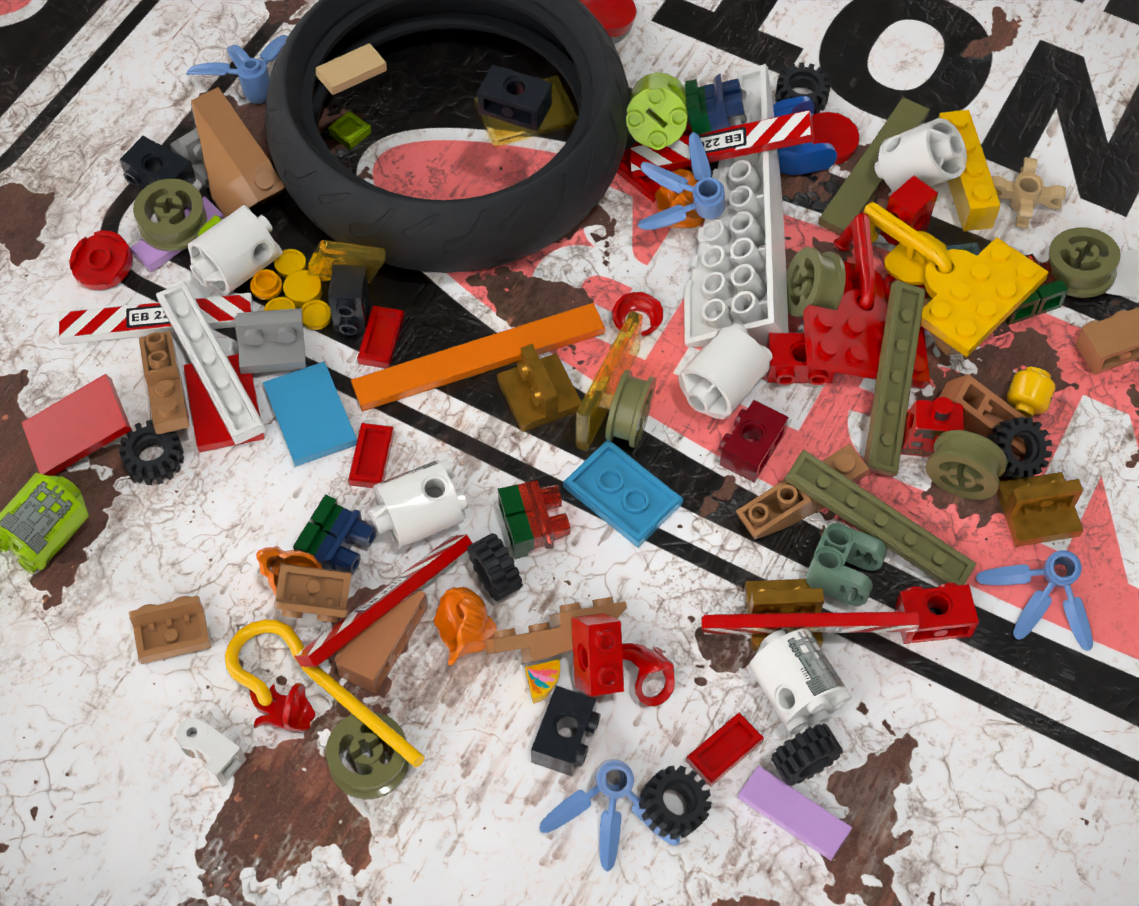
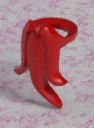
[622,643,675,707]
[249,683,316,731]

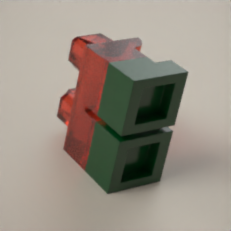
[1005,253,1069,325]
[497,480,571,560]

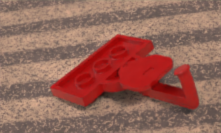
[803,213,930,389]

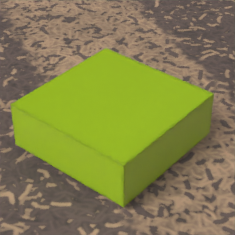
[328,111,371,150]

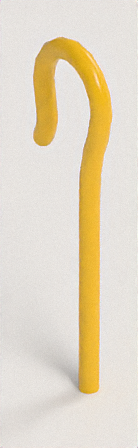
[225,619,425,768]

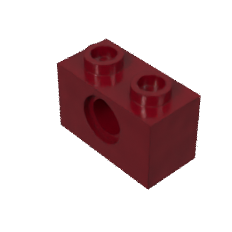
[718,400,789,483]

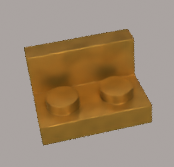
[497,344,582,432]
[997,472,1083,547]
[745,578,824,651]

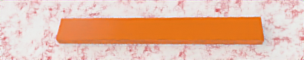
[351,303,605,411]

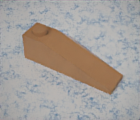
[191,87,285,218]

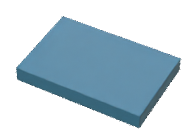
[263,361,357,467]
[563,440,683,548]

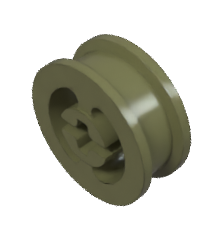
[133,179,207,251]
[1046,227,1121,298]
[786,247,846,318]
[605,369,656,448]
[925,430,1007,500]
[326,712,409,799]

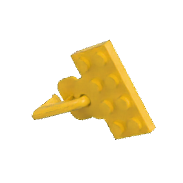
[864,202,1048,357]

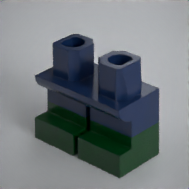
[685,74,745,135]
[293,494,376,575]

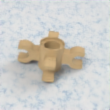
[992,157,1066,229]

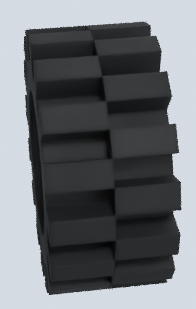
[775,62,831,114]
[987,417,1052,479]
[119,420,184,485]
[467,533,523,601]
[771,723,843,786]
[639,765,712,839]

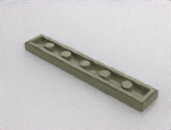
[818,97,930,235]
[864,281,925,477]
[784,449,977,585]

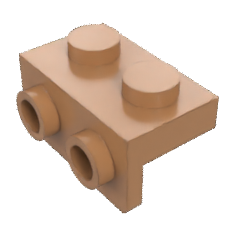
[274,563,351,623]
[129,596,211,664]

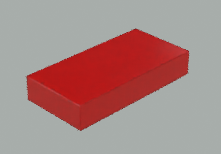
[357,306,405,369]
[348,423,395,489]
[686,712,764,787]

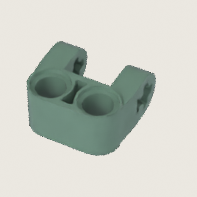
[806,523,887,606]

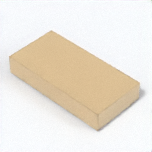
[315,43,387,95]

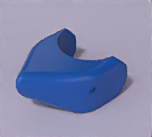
[773,96,837,175]

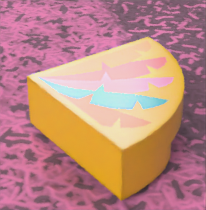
[525,659,560,704]

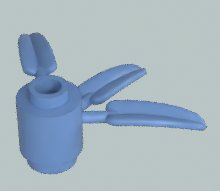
[186,35,288,104]
[638,132,726,230]
[976,550,1093,651]
[539,759,680,872]

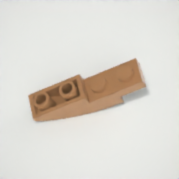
[139,331,190,435]
[736,443,870,539]
[484,596,627,663]

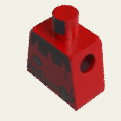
[901,397,964,457]

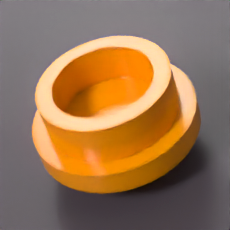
[250,269,283,300]

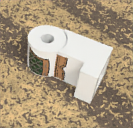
[176,718,246,788]

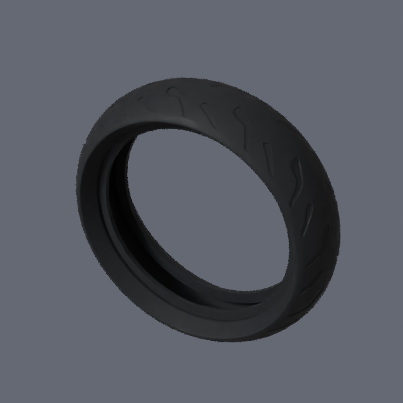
[265,0,630,273]

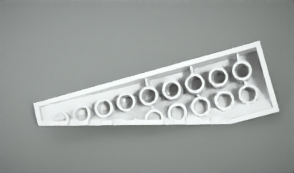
[684,64,788,347]

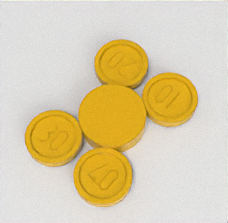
[264,249,341,330]

